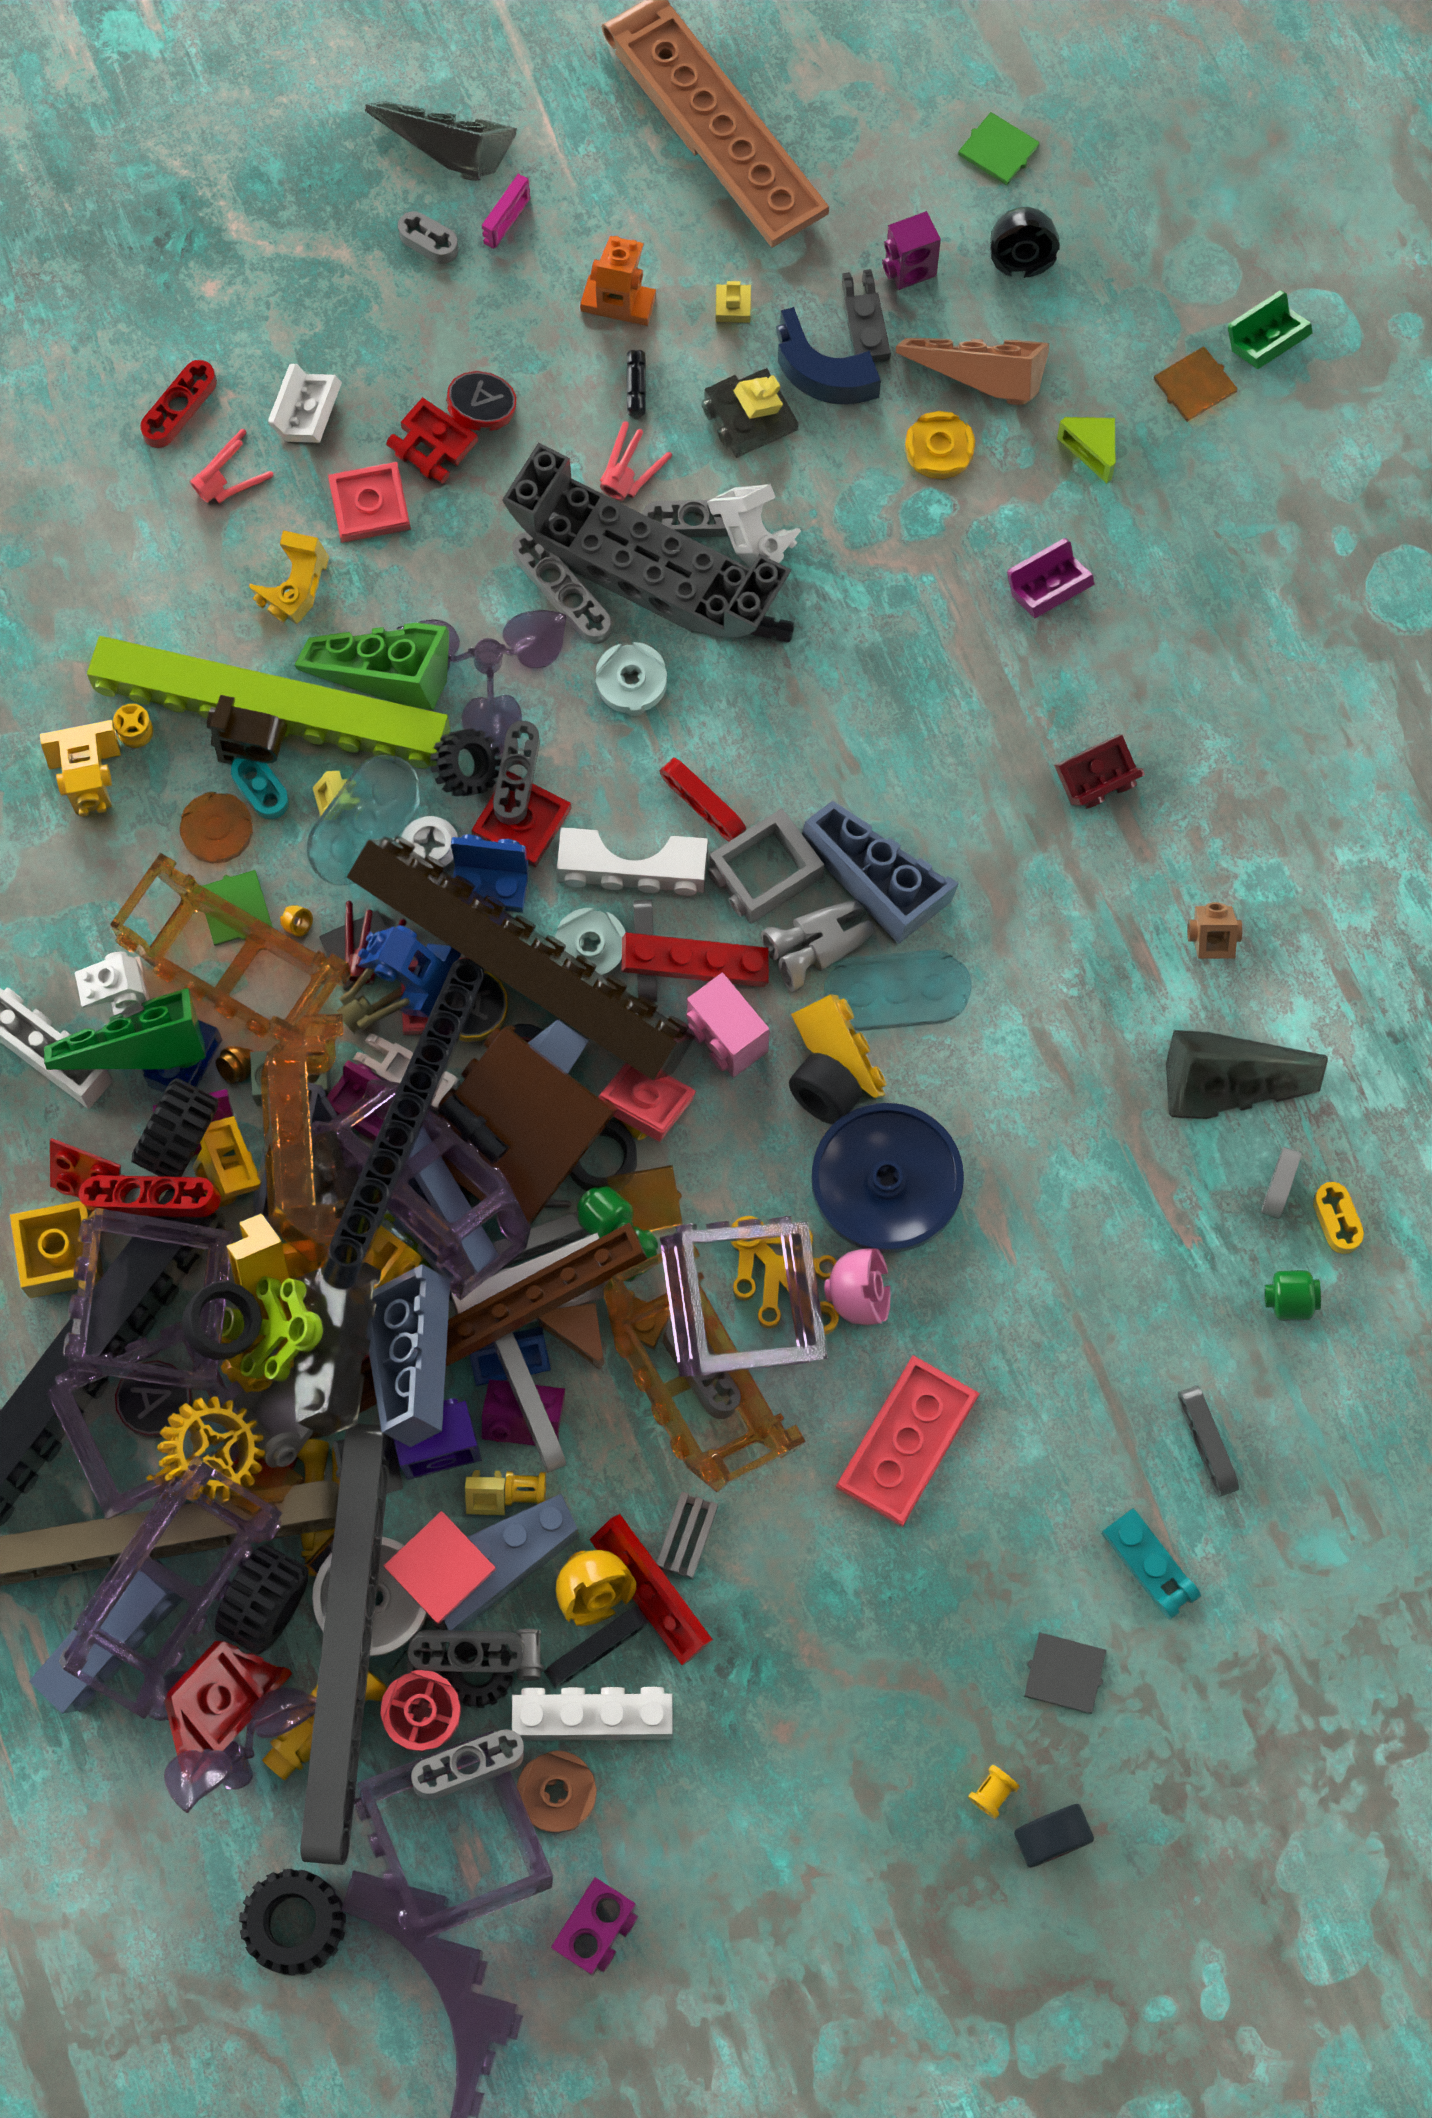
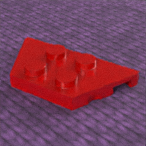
[163,1641,293,1783]

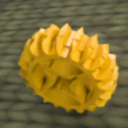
[157,1397,265,1504]

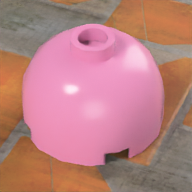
[824,1248,891,1325]

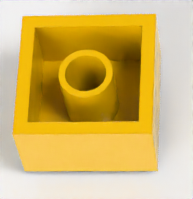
[10,1201,104,1299]

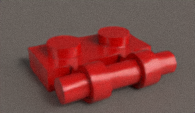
[386,397,478,484]

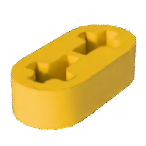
[1313,1182,1364,1254]

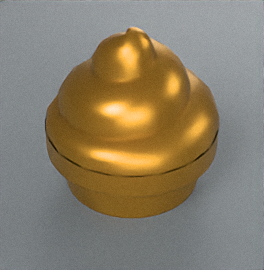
[215,1046,254,1083]

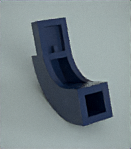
[776,307,881,405]

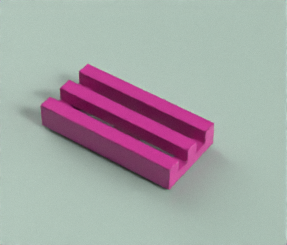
[481,173,531,249]

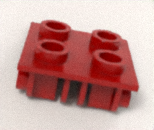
[50,1138,125,1201]

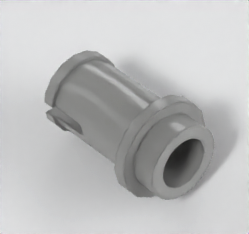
[514,1629,545,1681]

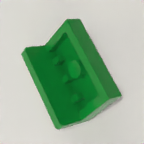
[1228,290,1313,369]

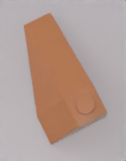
[896,338,1050,405]

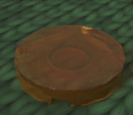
[179,792,253,864]

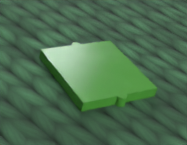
[958,112,1040,185]
[197,870,273,946]

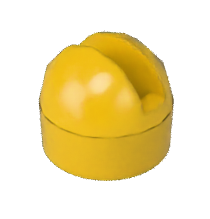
[280,905,313,937]

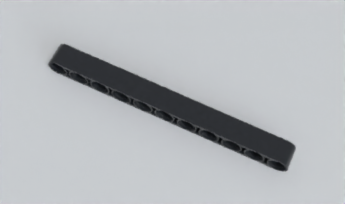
[322,958,484,1290]

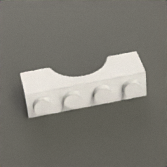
[557,827,708,896]

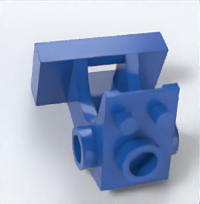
[358,925,461,1018]

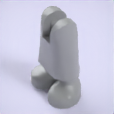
[761,900,876,992]

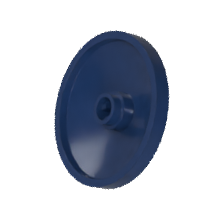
[811,1103,964,1253]

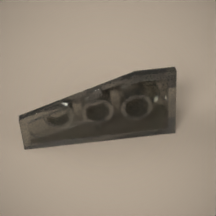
[365,101,517,181]
[1166,1030,1328,1119]

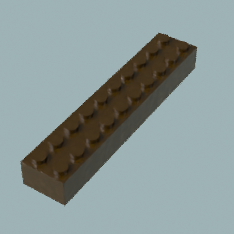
[347,836,695,1081]

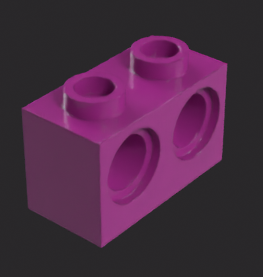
[882,211,941,290]
[551,1877,639,1976]

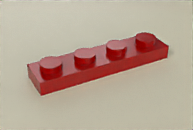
[622,932,769,987]
[589,1514,713,1665]

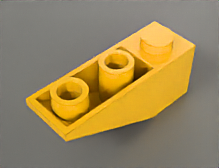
[791,994,887,1098]

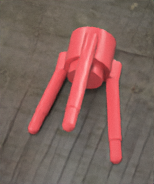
[600,421,672,501]
[190,429,274,504]

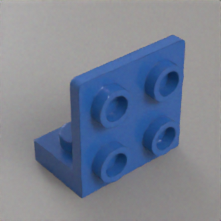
[451,834,529,913]

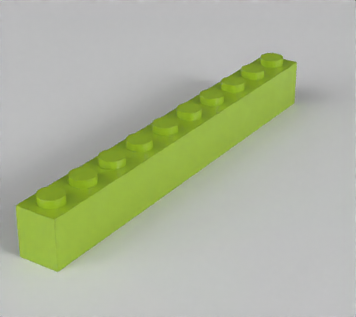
[87,635,451,769]

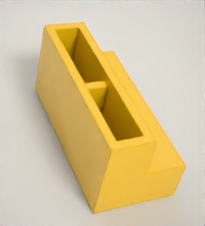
[227,1213,289,1320]

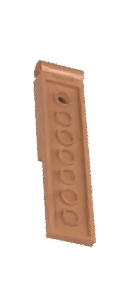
[602,0,829,248]

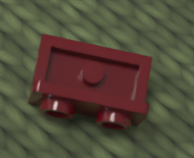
[1054,734,1145,809]

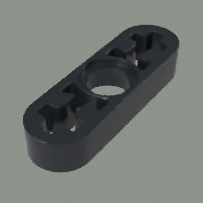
[544,1606,649,1689]

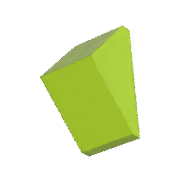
[1057,417,1116,484]

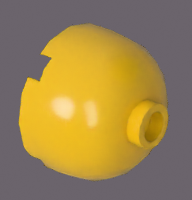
[556,1550,636,1626]

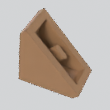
[537,1303,604,1370]

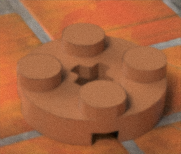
[516,1750,597,1833]

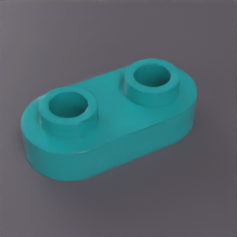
[231,757,289,820]

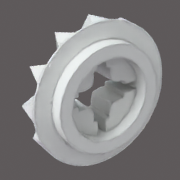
[401,816,458,866]

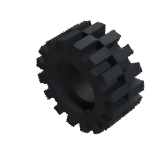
[430,728,501,797]
[442,1642,515,1708]

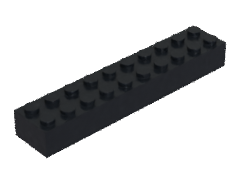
[0,1189,226,1526]

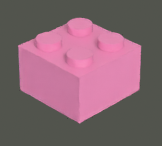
[686,972,769,1078]

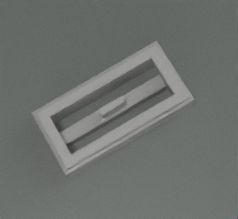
[657,1492,718,1580]

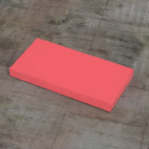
[836,1355,980,1527]

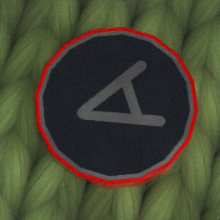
[446,371,517,431]

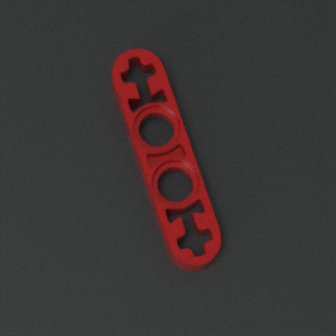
[79,1175,221,1217]

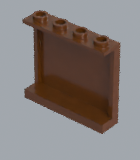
[423,1025,619,1232]

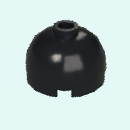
[990,207,1060,278]

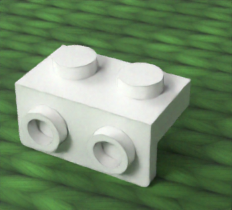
[268,364,342,443]

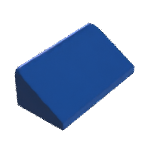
[469,1327,551,1386]

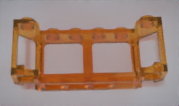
[110,853,352,1047]
[260,1013,344,1262]
[603,1239,806,1492]

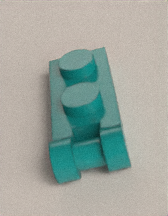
[1101,1508,1201,1620]

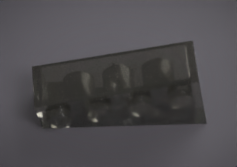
[293,1262,381,1437]

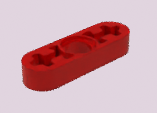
[140,360,217,448]
[659,758,746,842]

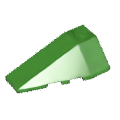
[294,622,449,710]

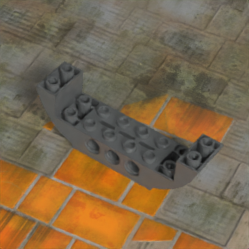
[502,442,791,637]

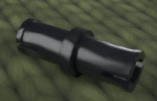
[438,1094,510,1165]

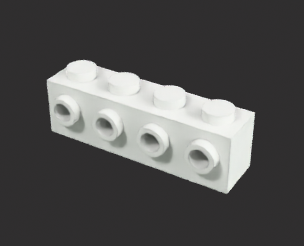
[0,987,113,1109]
[512,1687,673,1741]

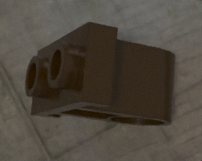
[207,695,287,765]

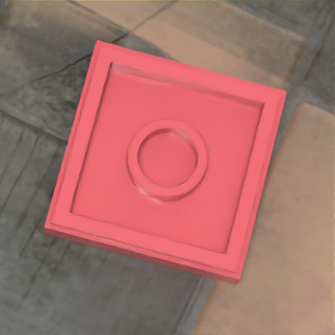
[328,462,411,543]
[598,1063,696,1142]
[383,1511,496,1625]

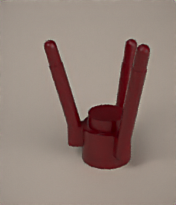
[343,901,407,985]

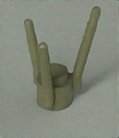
[337,968,410,1034]

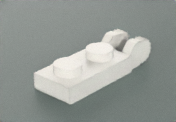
[353,1033,460,1113]

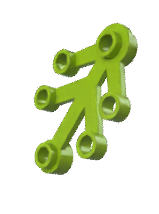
[214,1276,323,1382]

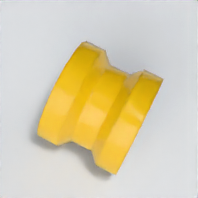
[113,704,154,748]

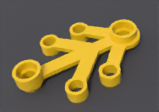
[729,1216,839,1335]

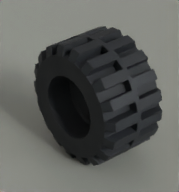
[131,1078,218,1177]
[215,1544,309,1655]
[239,1869,346,1976]

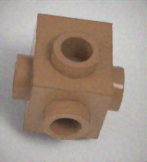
[1187,902,1242,959]

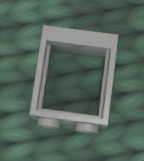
[708,808,824,924]

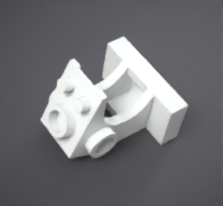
[707,484,801,568]
[75,951,150,1017]

